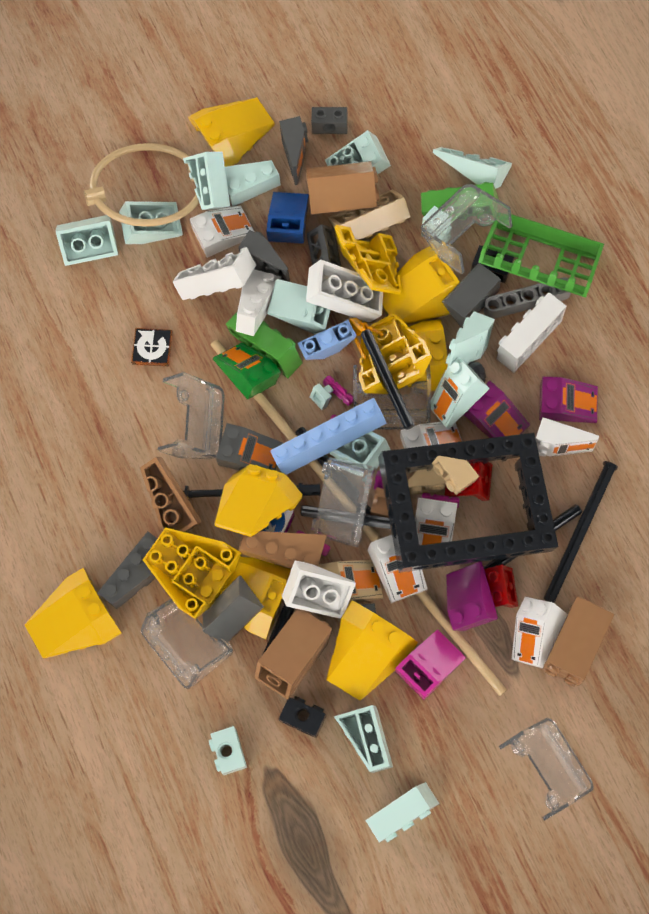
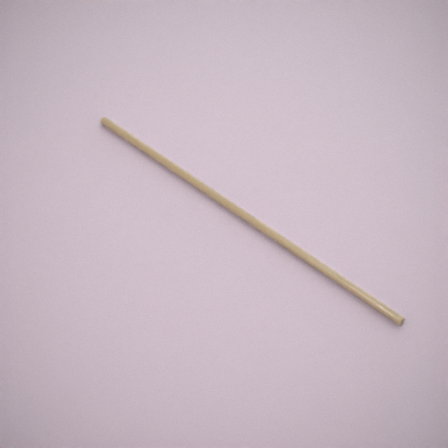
[211,340,507,696]

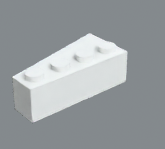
[236,269,281,336]

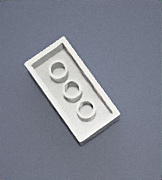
[306,259,383,323]
[497,293,567,373]

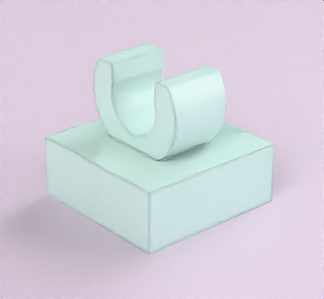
[310,384,334,410]

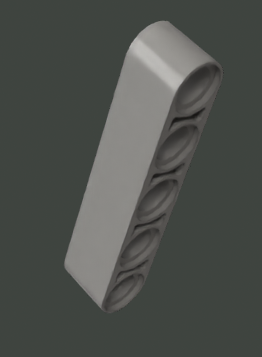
[484,277,571,319]

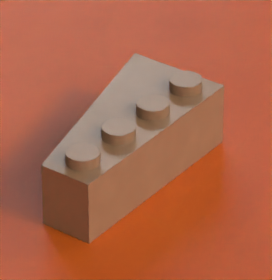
[140,457,202,532]
[238,531,327,569]

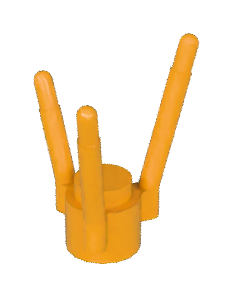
[349,318,383,359]

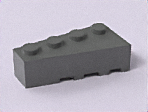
[97,531,158,609]

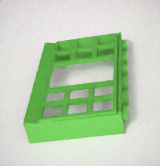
[478,210,604,297]

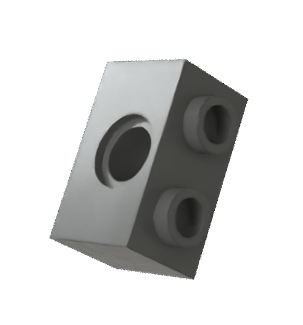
[311,107,348,134]

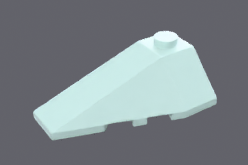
[433,147,512,189]

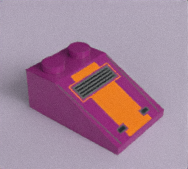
[539,376,598,423]
[464,380,530,438]

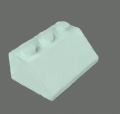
[56,215,118,266]

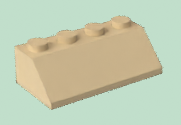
[328,189,411,240]

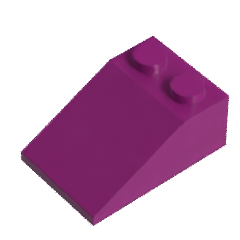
[446,562,498,631]

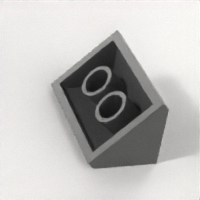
[442,263,501,328]
[203,576,264,644]

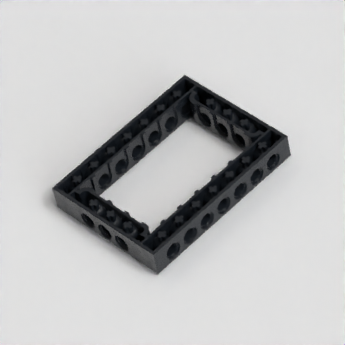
[378,433,559,573]

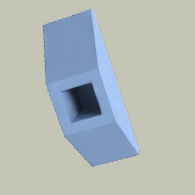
[297,320,356,360]

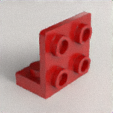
[444,462,493,501]
[484,565,519,608]

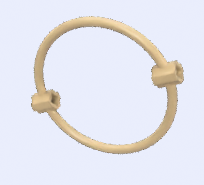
[84,143,199,227]

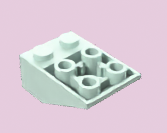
[325,130,391,175]
[267,279,330,334]
[446,311,495,368]

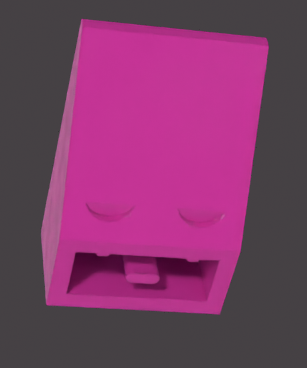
[395,629,466,700]

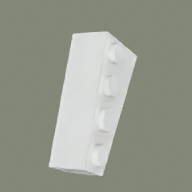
[173,247,256,300]

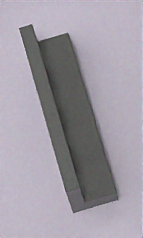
[307,224,342,267]

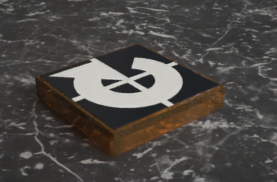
[131,328,173,367]

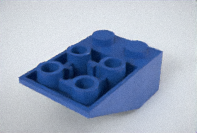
[266,192,309,244]

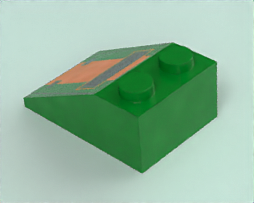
[213,343,281,400]

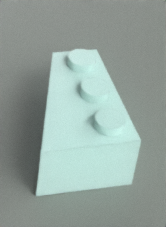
[183,152,230,210]
[225,160,281,207]
[334,705,393,773]
[365,782,440,842]

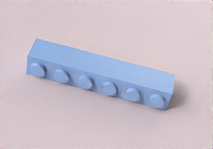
[270,398,387,475]

